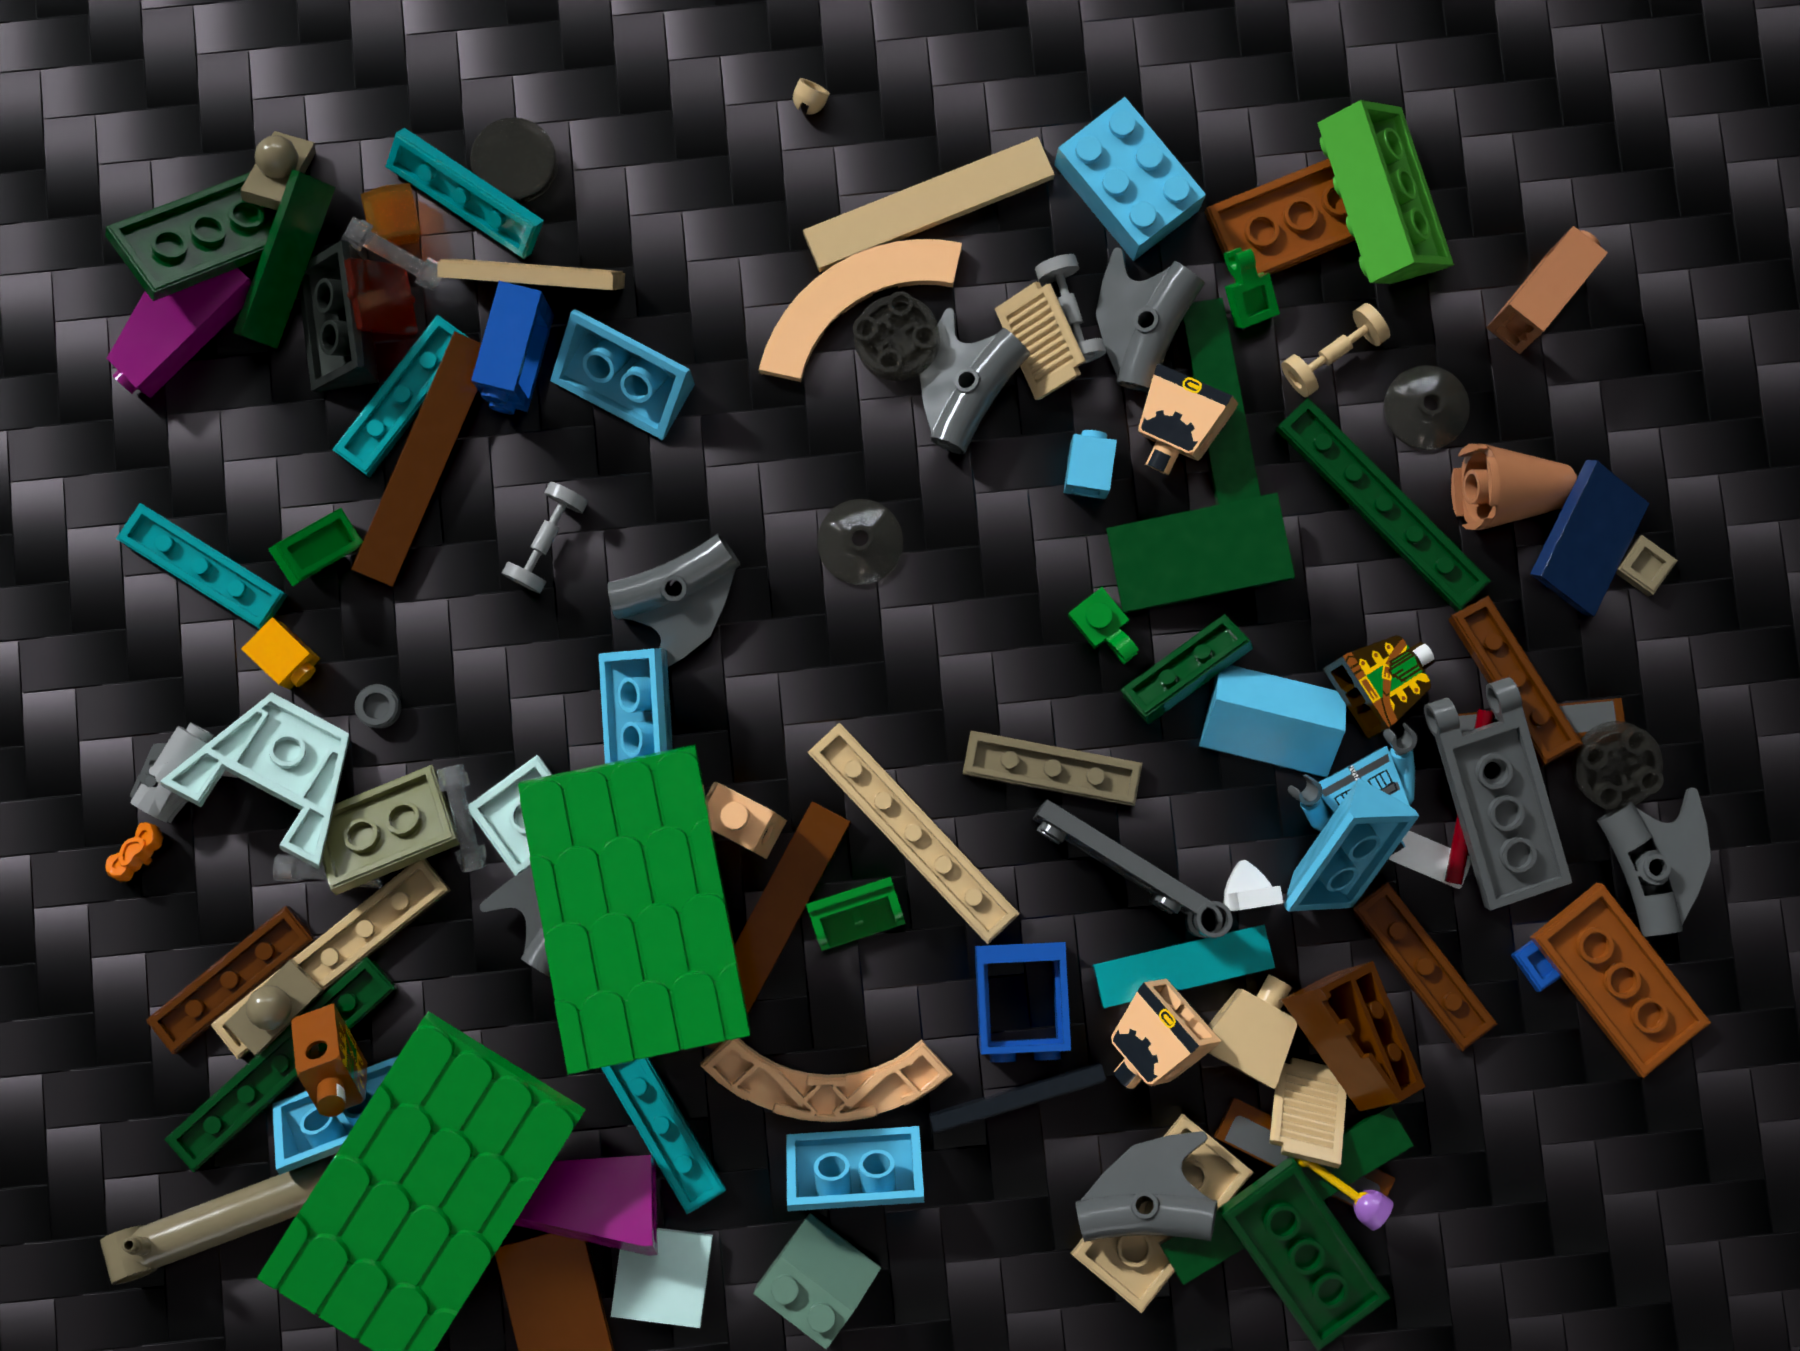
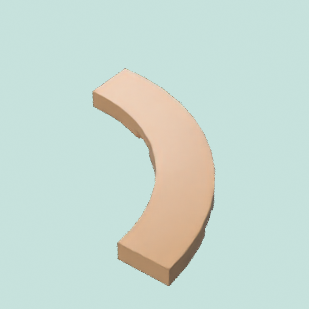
[759,239,962,382]
[701,1038,953,1122]

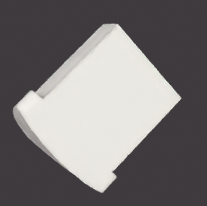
[1223,860,1283,911]

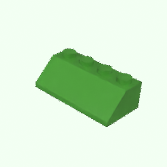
[1317,100,1454,284]

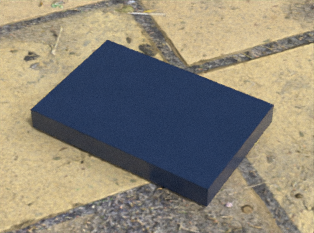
[1530,460,1650,616]

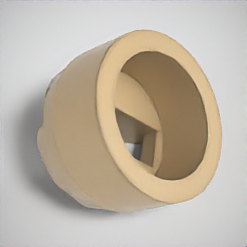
[793,78,830,115]

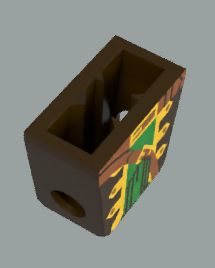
[1323,635,1434,739]

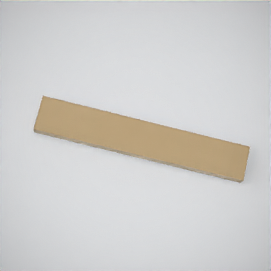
[803,137,1054,272]
[808,722,1019,944]
[210,858,451,1059]

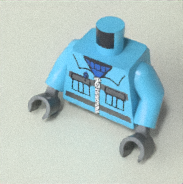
[1288,723,1417,855]

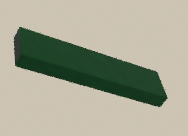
[233,169,336,349]

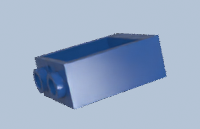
[471,281,554,414]
[975,942,1071,1062]

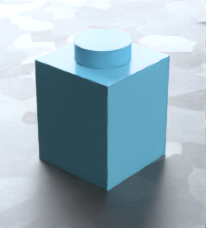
[1063,430,1117,499]

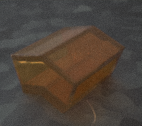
[361,183,421,250]

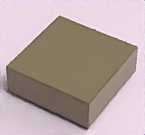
[1616,535,1678,597]

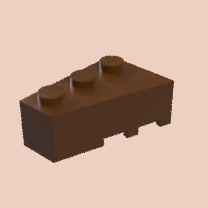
[1281,961,1425,1112]

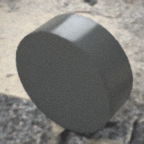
[355,684,402,729]

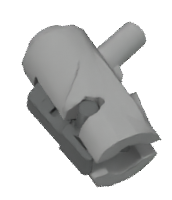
[130,722,237,823]

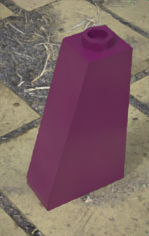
[106,268,252,398]
[513,1155,658,1256]

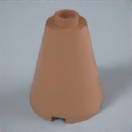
[1451,443,1578,530]

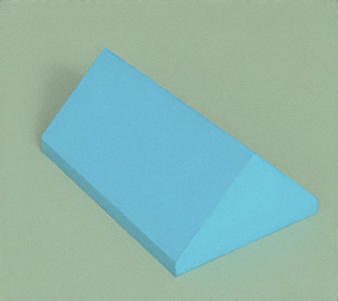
[550,309,695,440]
[599,648,673,764]
[1199,665,1346,778]
[1284,778,1419,912]
[272,1056,398,1175]
[786,1126,924,1211]

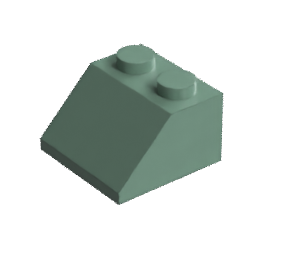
[753,1213,881,1349]

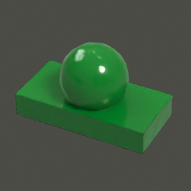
[268,508,363,587]

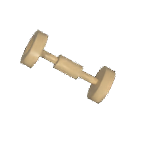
[1281,303,1390,397]

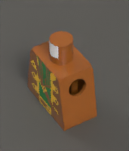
[291,1003,368,1117]

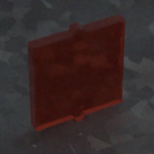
[344,258,418,335]

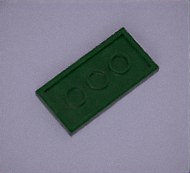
[105,172,277,301]
[1106,493,1295,614]
[1218,1157,1390,1351]

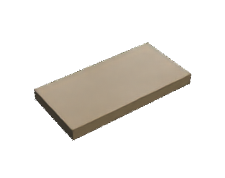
[437,259,625,290]
[1071,1114,1253,1313]

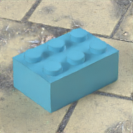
[1054,97,1206,262]

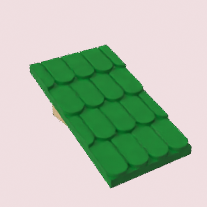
[518,744,751,1075]
[257,1011,586,1351]

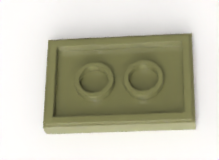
[322,765,460,895]

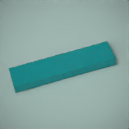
[385,128,544,259]
[332,315,468,478]
[116,503,288,629]
[1092,924,1275,1008]
[601,1057,727,1214]

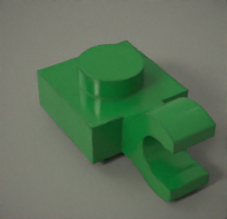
[1224,247,1280,328]
[1068,587,1139,665]

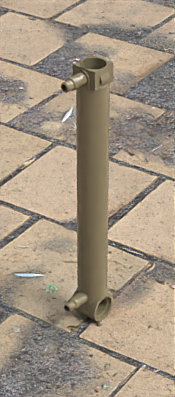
[100,1154,336,1285]

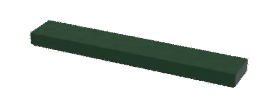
[1181,297,1261,505]
[1275,398,1491,612]
[164,956,398,1173]
[1159,1105,1414,1285]

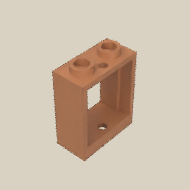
[1486,226,1608,354]

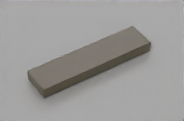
[962,731,1142,807]

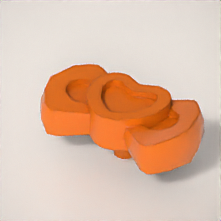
[105,822,163,882]

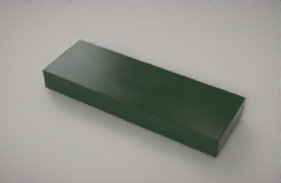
[1120,614,1253,725]

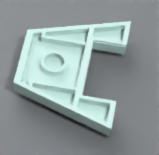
[160,692,350,870]

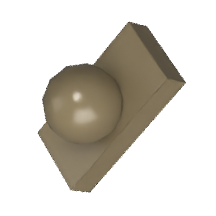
[240,131,316,210]
[224,960,324,1055]

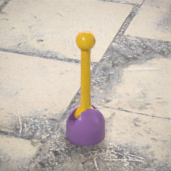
[1294,1158,1393,1231]

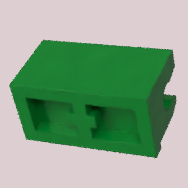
[806,877,906,951]

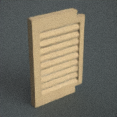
[995,282,1086,400]
[1269,1057,1347,1168]

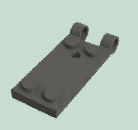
[1424,677,1573,911]
[1032,799,1233,938]

